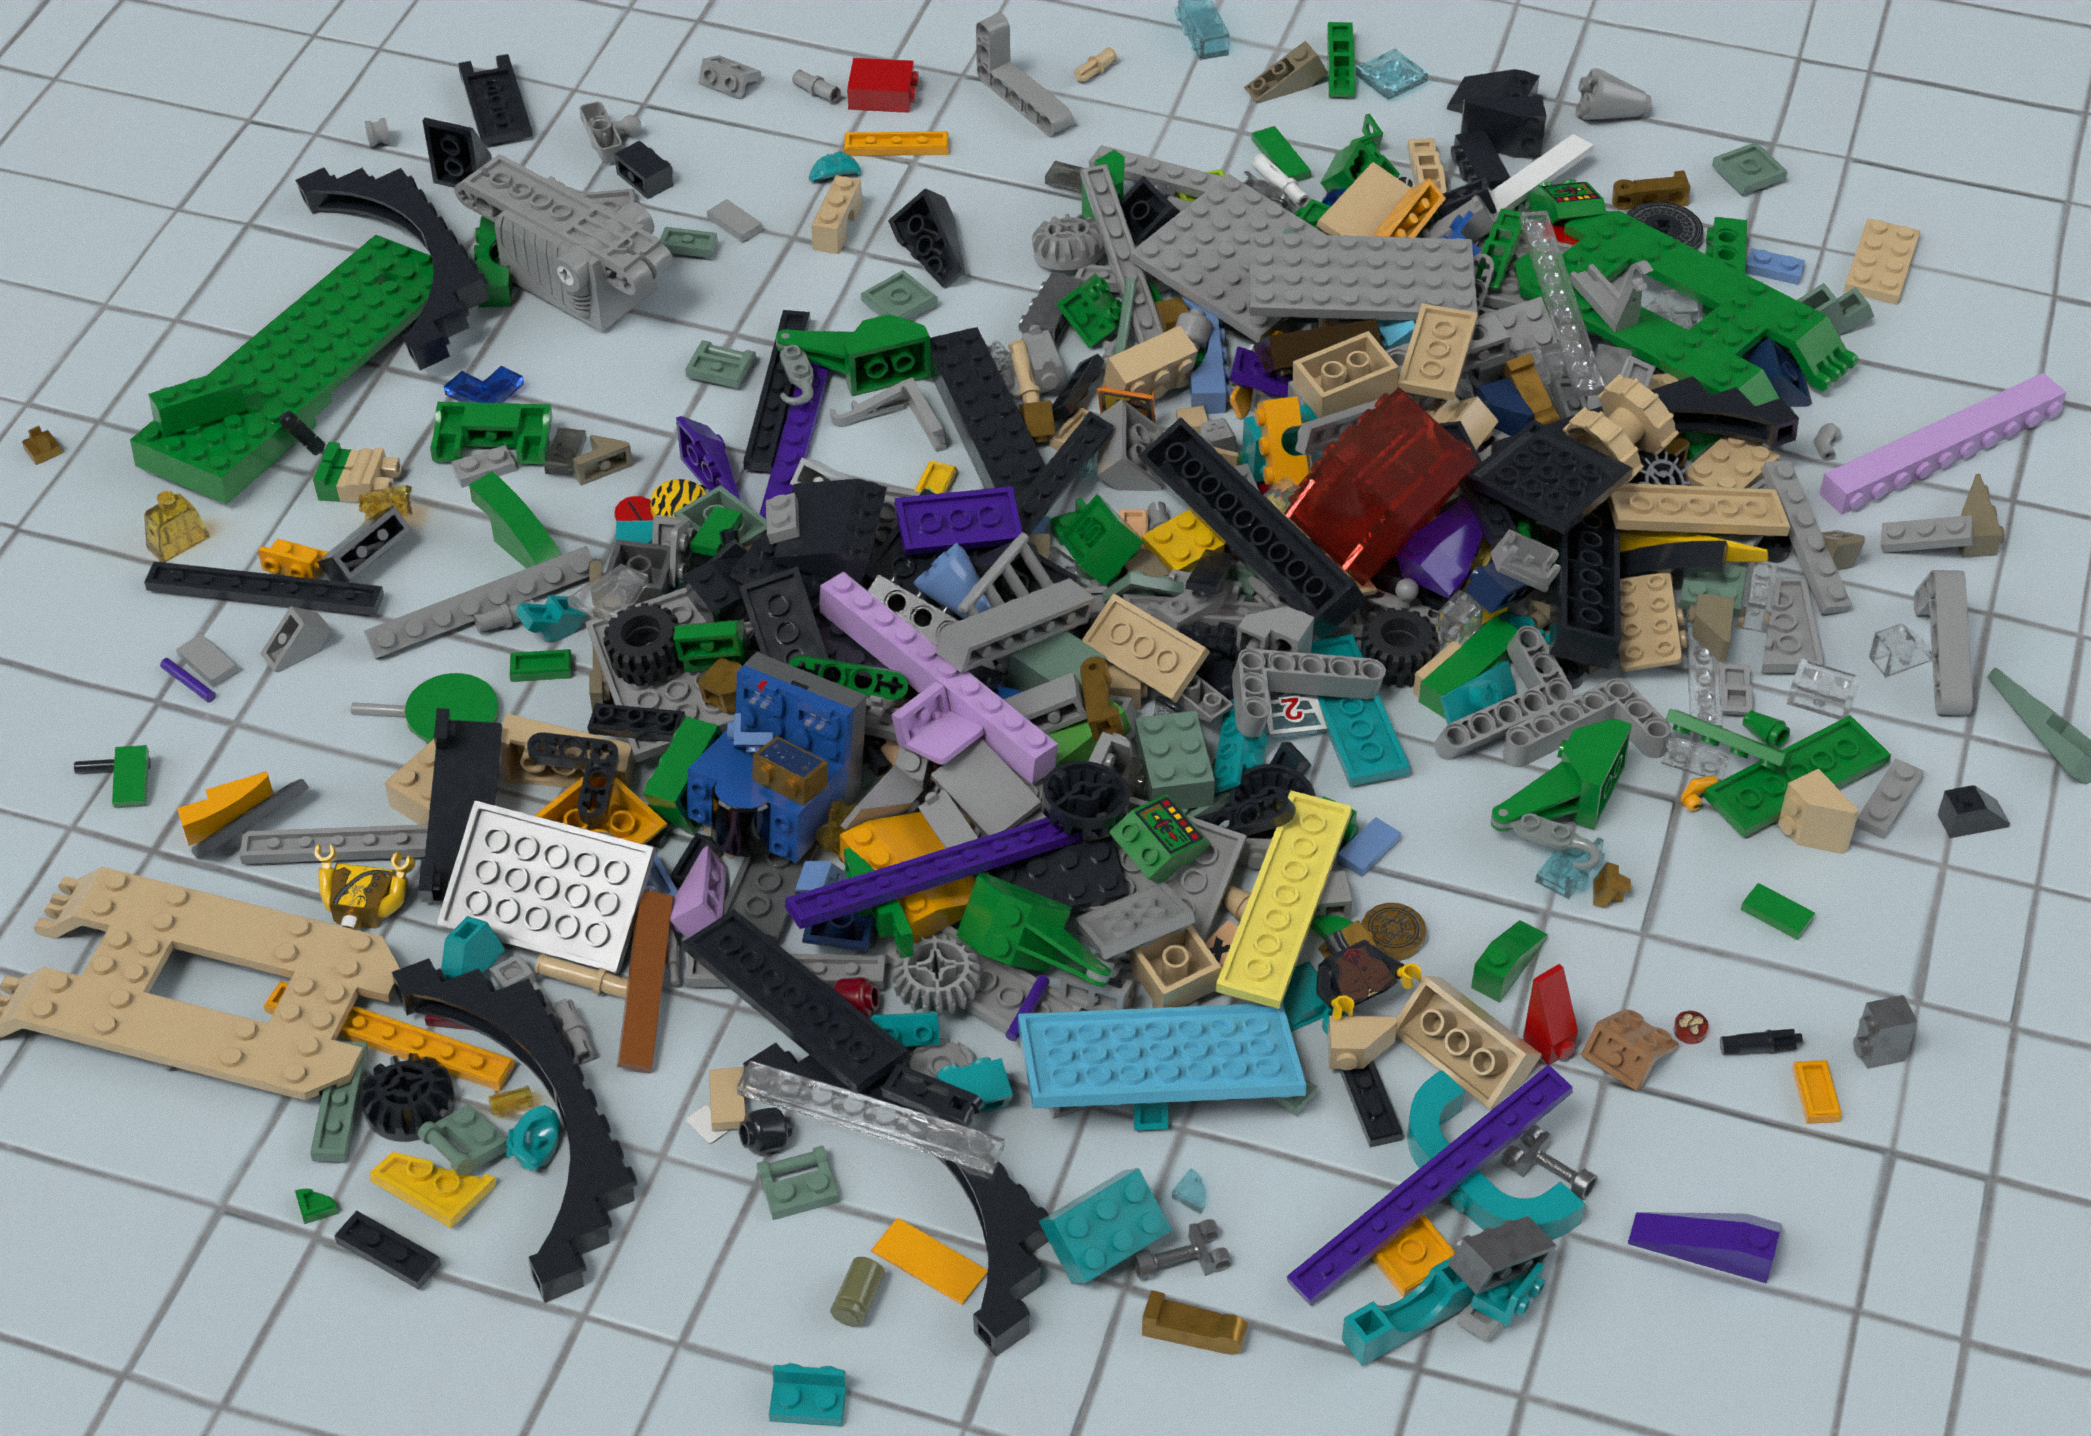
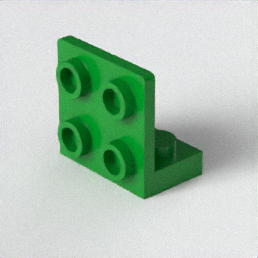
[1056,273,1122,348]

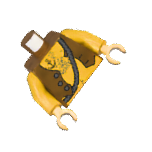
[314,844,415,931]

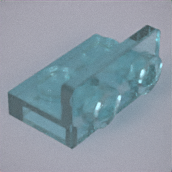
[1535,837,1605,899]

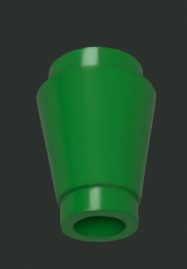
[1742,710,1790,749]

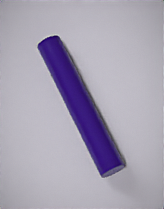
[160,658,216,703]
[1005,975,1050,1042]

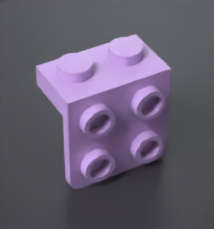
[891,682,984,764]

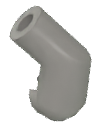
[1814,423,1841,461]

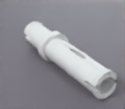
[1252,153,1310,209]

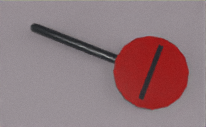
[614,485,705,522]

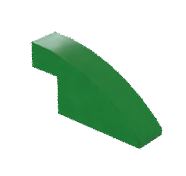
[469,471,562,569]

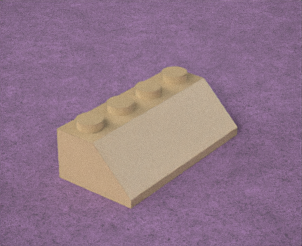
[1396,976,1542,1109]

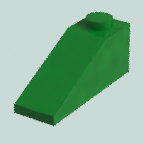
[1471,920,1548,1003]

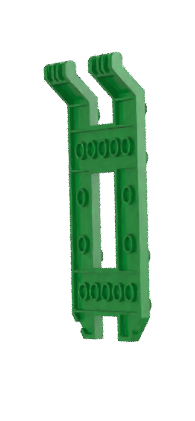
[1514,211,1859,444]

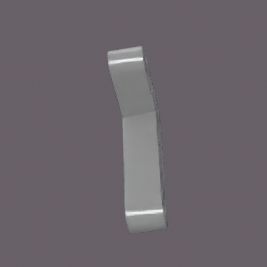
[976,13,1073,136]
[1914,570,1973,715]
[1434,626,1573,760]
[1232,649,1386,738]
[1503,678,1671,767]

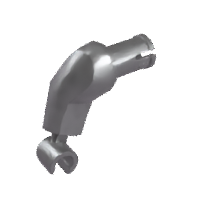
[1243,171,1289,208]

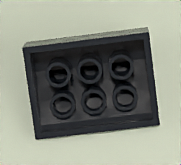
[772,478,887,585]

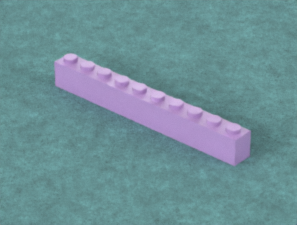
[1819,373,2067,515]
[819,572,1058,785]

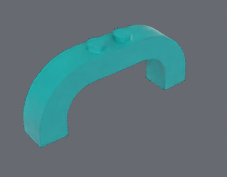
[1407,1070,1585,1240]

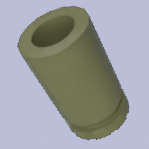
[830,1257,885,1327]

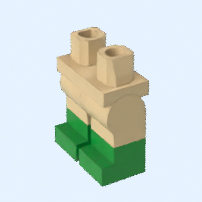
[313,442,401,505]

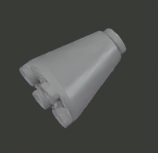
[1576,68,1651,120]

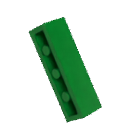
[1418,615,1523,719]

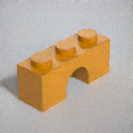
[1254,396,1311,490]

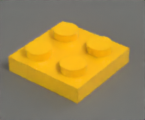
[1142,509,1224,572]

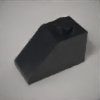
[1937,785,2010,838]

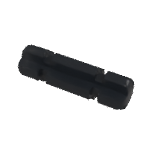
[279,411,326,455]

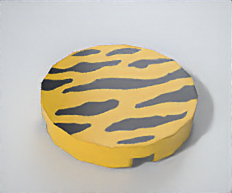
[651,479,706,517]

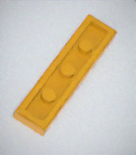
[844,131,948,156]

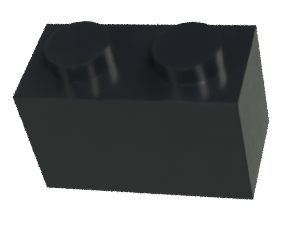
[614,140,673,199]

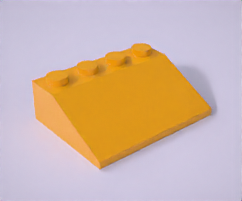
[534,776,667,845]
[840,812,976,943]

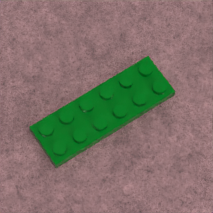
[1703,715,1891,838]

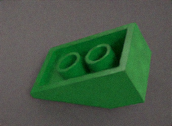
[1058,494,1144,586]

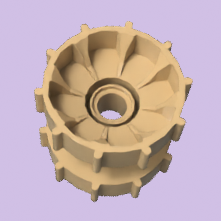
[1562,374,1679,483]

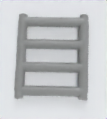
[957,532,1053,674]

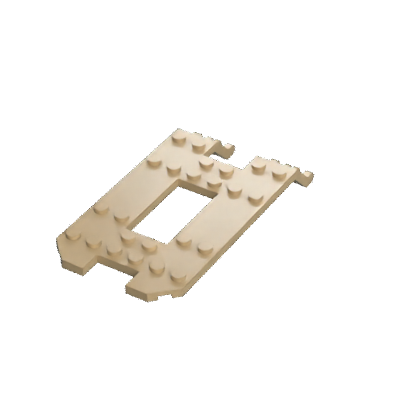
[0,867,400,1101]

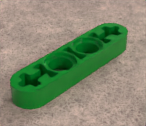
[789,655,908,700]

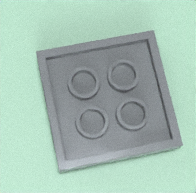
[1075,881,1196,960]

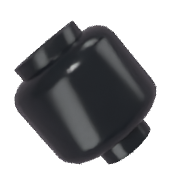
[739,1107,792,1155]

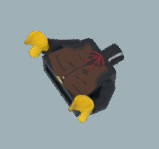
[1316,930,1421,1020]

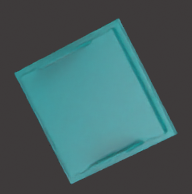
[1282,961,1328,1032]

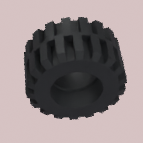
[603,603,683,686]
[1360,607,1438,687]

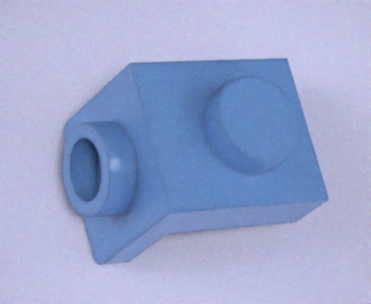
[727,713,773,754]

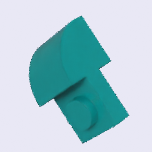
[515,595,587,642]

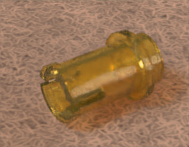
[488,1085,533,1117]

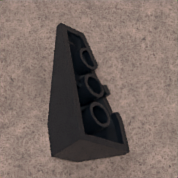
[888,188,965,288]

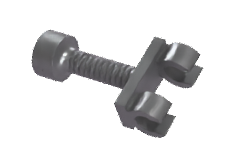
[1501,1124,1598,1200]
[1132,1219,1231,1280]

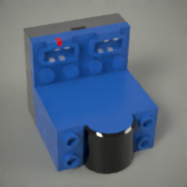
[687,652,867,863]

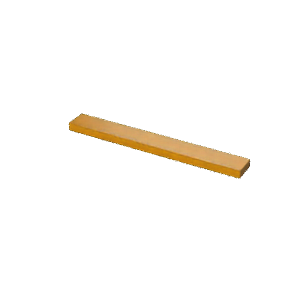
[263,981,516,1092]

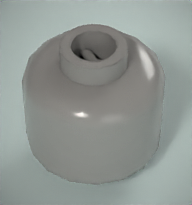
[1175,309,1213,351]

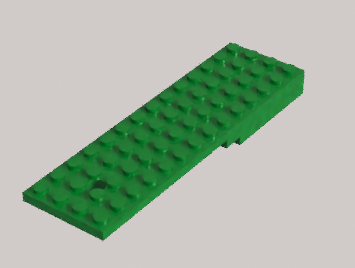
[130,235,433,505]

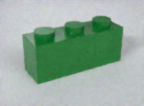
[148,368,246,437]

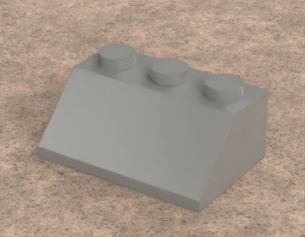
[1097,399,1162,491]

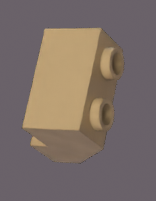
[1406,396,1499,464]

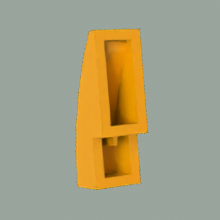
[177,771,273,846]

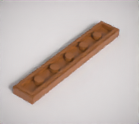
[617,890,673,1073]

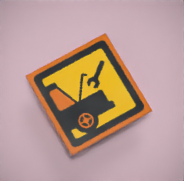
[1097,384,1156,424]

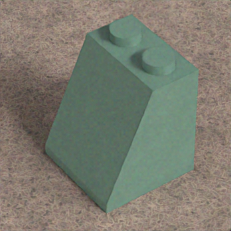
[1004,631,1106,691]

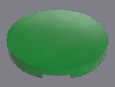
[405,673,499,744]

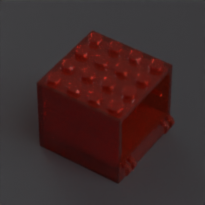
[1284,387,1479,587]

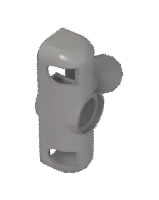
[579,101,641,163]
[1359,578,1449,643]

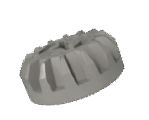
[1032,214,1106,270]

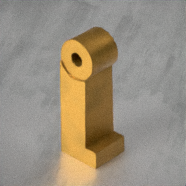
[1612,170,1690,210]
[1504,353,1560,425]
[1080,656,1125,741]
[1142,1290,1248,1355]

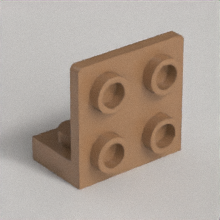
[1581,1009,1679,1091]

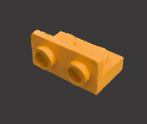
[258,538,328,579]

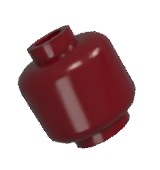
[833,977,879,1018]

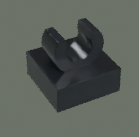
[1270,742,1311,776]

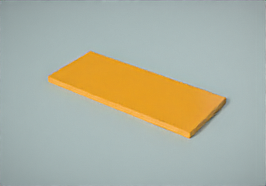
[871,1218,988,1305]

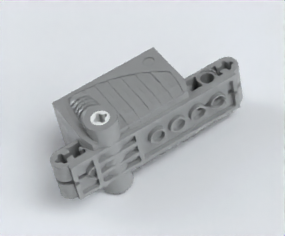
[454,154,673,332]

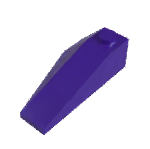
[676,416,740,499]
[1396,497,1484,599]
[1628,1212,1781,1284]

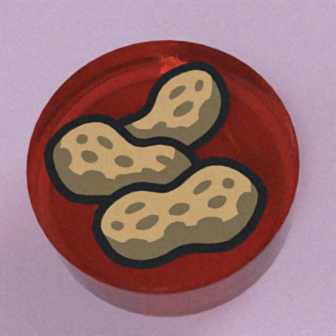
[1673,1010,1709,1044]

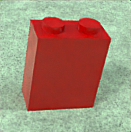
[847,58,919,113]

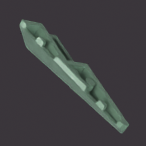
[1987,667,2091,785]

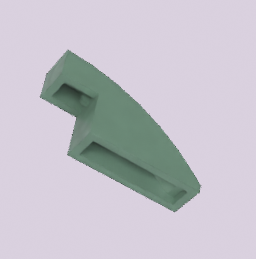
[1761,283,1874,348]

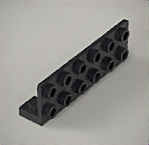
[418,708,502,903]

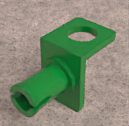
[1350,113,1383,159]

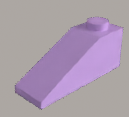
[670,846,727,939]

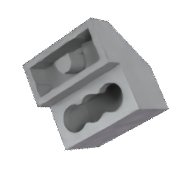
[1235,606,1315,662]

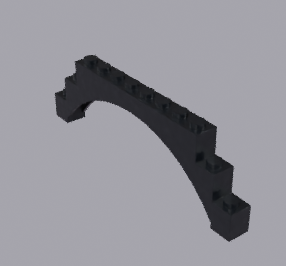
[295,167,489,371]
[1484,376,1799,536]
[392,958,638,1303]
[743,1042,1049,1357]

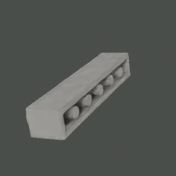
[936,578,1095,673]

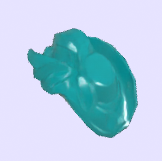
[809,151,861,182]
[506,1105,560,1171]

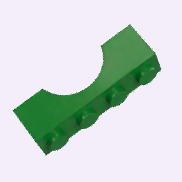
[474,216,513,308]

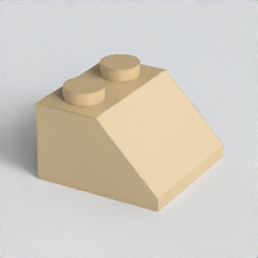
[1778,769,1859,854]

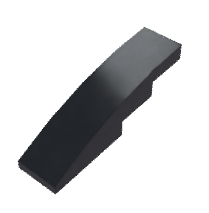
[1620,540,1729,579]

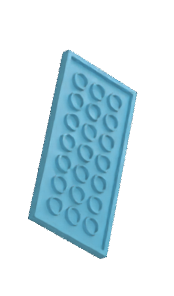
[1018,1003,1306,1109]

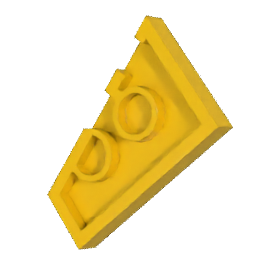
[370,1152,496,1228]

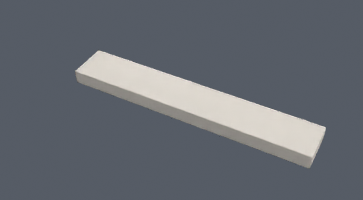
[1491,134,1594,221]

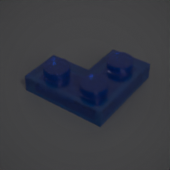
[443,365,524,403]

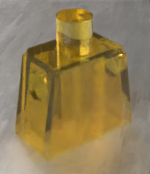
[144,491,210,562]

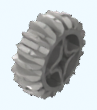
[892,934,981,1017]

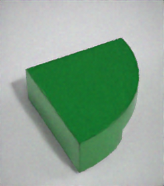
[1311,915,1354,939]
[295,1188,339,1224]

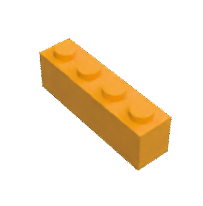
[1372,178,1446,238]

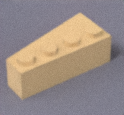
[500,713,636,788]

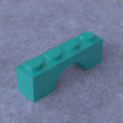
[1341,1256,1475,1367]

